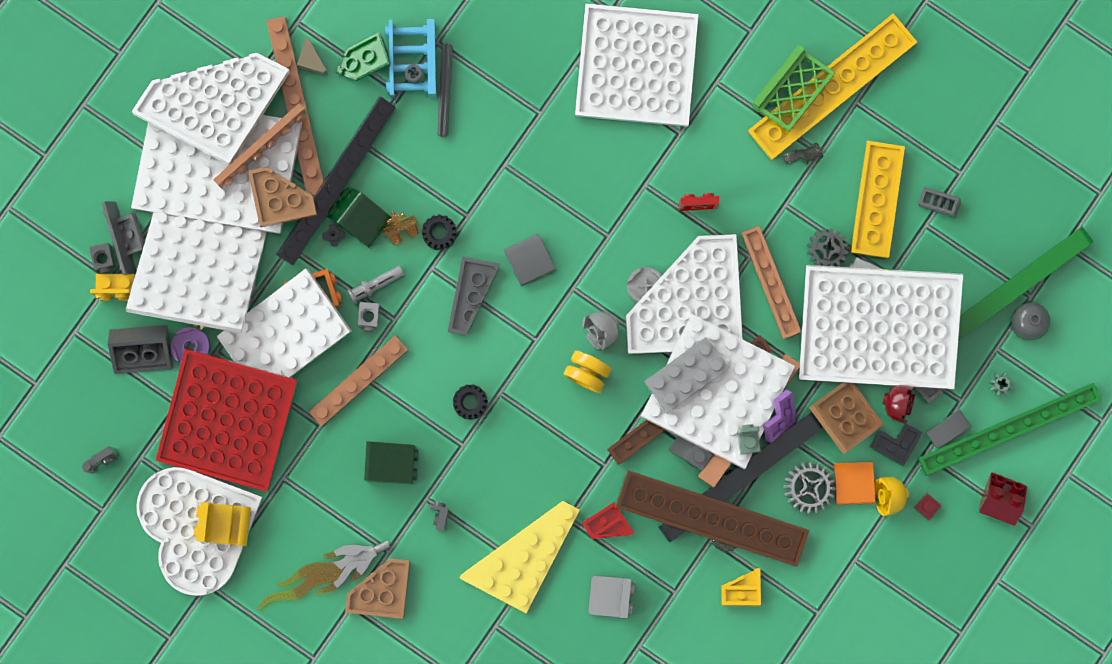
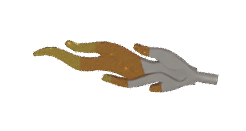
[258,540,391,610]

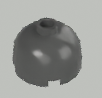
[1011,302,1050,341]

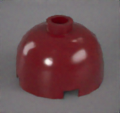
[882,385,916,424]

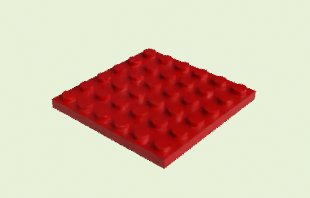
[155,348,298,492]

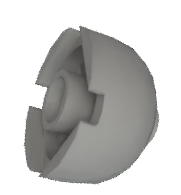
[582,311,619,351]

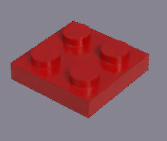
[678,193,720,211]

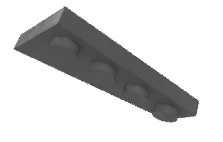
[448,257,500,336]

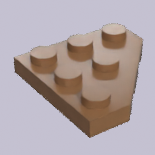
[248,167,317,228]
[345,558,410,619]

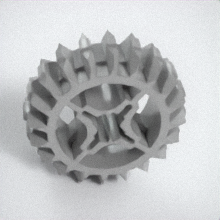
[783,462,836,514]

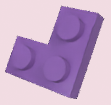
[763,390,797,443]

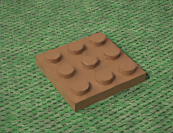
[809,382,884,454]

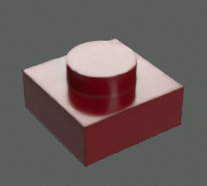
[914,493,941,520]

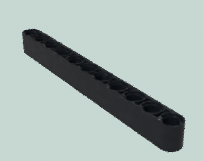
[658,412,824,543]

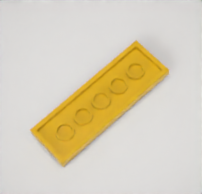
[850,141,905,259]

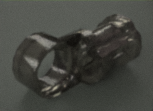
[782,142,823,165]

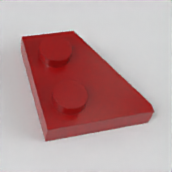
[582,502,634,539]

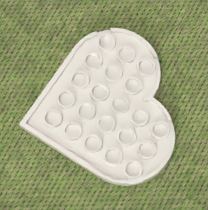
[137,467,263,595]

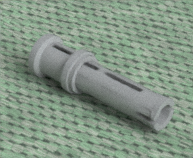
[347,265,404,305]

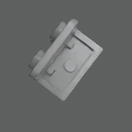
[588,576,634,618]

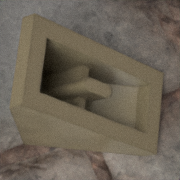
[297,38,328,76]

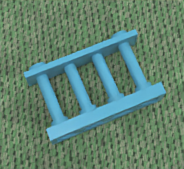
[385,19,436,98]

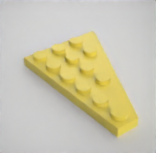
[460,501,580,613]

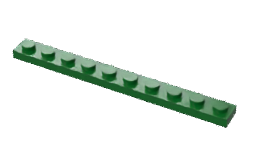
[918,383,1101,476]

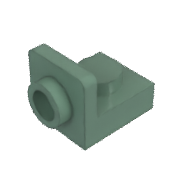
[737,424,760,454]

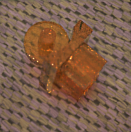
[383,211,418,245]

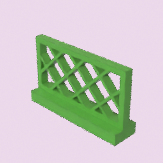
[753,45,835,132]

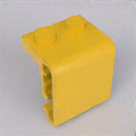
[194,502,251,546]

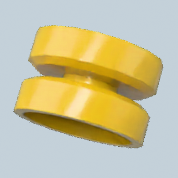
[563,350,612,394]

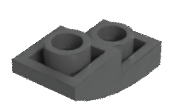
[926,410,970,448]

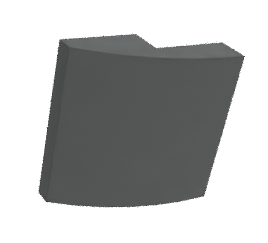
[504,234,556,287]

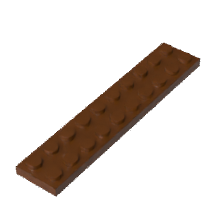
[615,470,809,567]

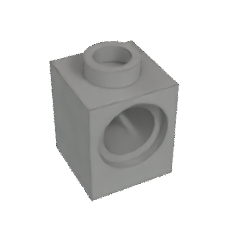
[358,302,380,331]

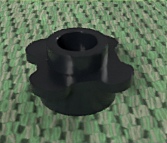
[322,224,345,247]

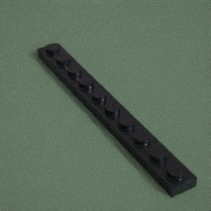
[276,96,396,265]

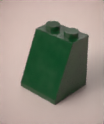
[364,441,418,484]

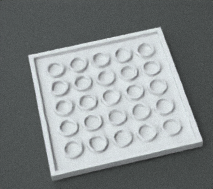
[575,4,698,127]
[126,212,267,333]
[640,314,795,469]

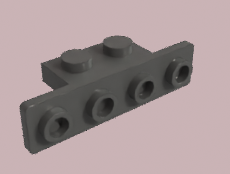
[102,201,145,275]

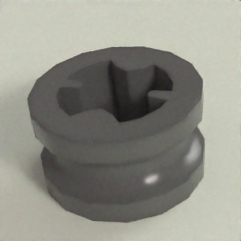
[405,64,422,83]

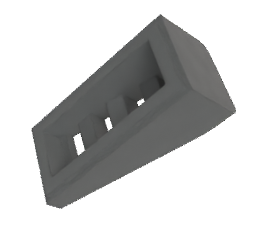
[918,187,961,218]

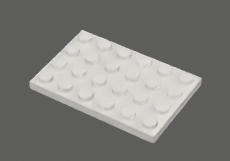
[217,269,352,377]

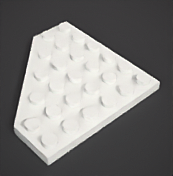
[132,53,290,165]
[626,234,743,354]

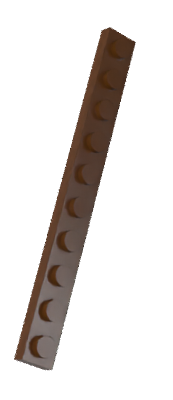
[607,335,772,465]

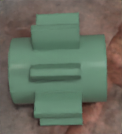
[989,373,1013,396]

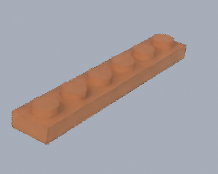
[213,103,307,189]
[741,226,801,339]
[309,336,408,426]

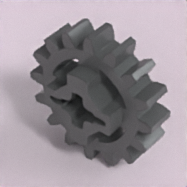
[807,228,849,267]

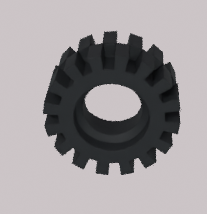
[422,214,457,250]
[453,384,488,420]

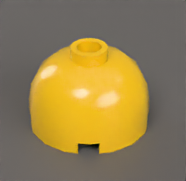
[874,477,909,516]

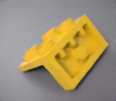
[90,274,135,301]

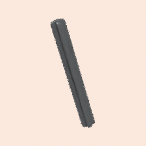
[437,43,452,137]

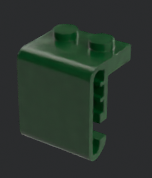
[326,187,392,248]

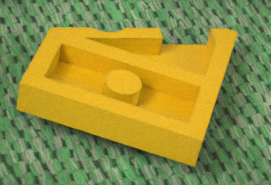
[721,568,761,606]

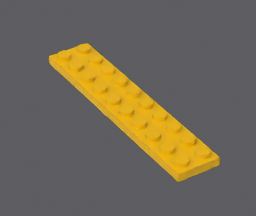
[747,14,917,161]

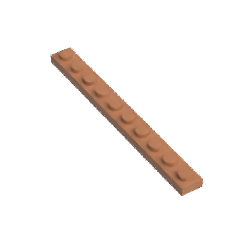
[266,16,324,197]

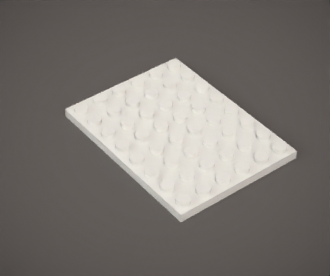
[131,115,302,234]
[799,265,963,389]

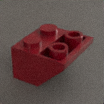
[979,472,1027,526]

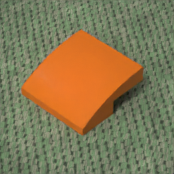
[834,462,875,505]

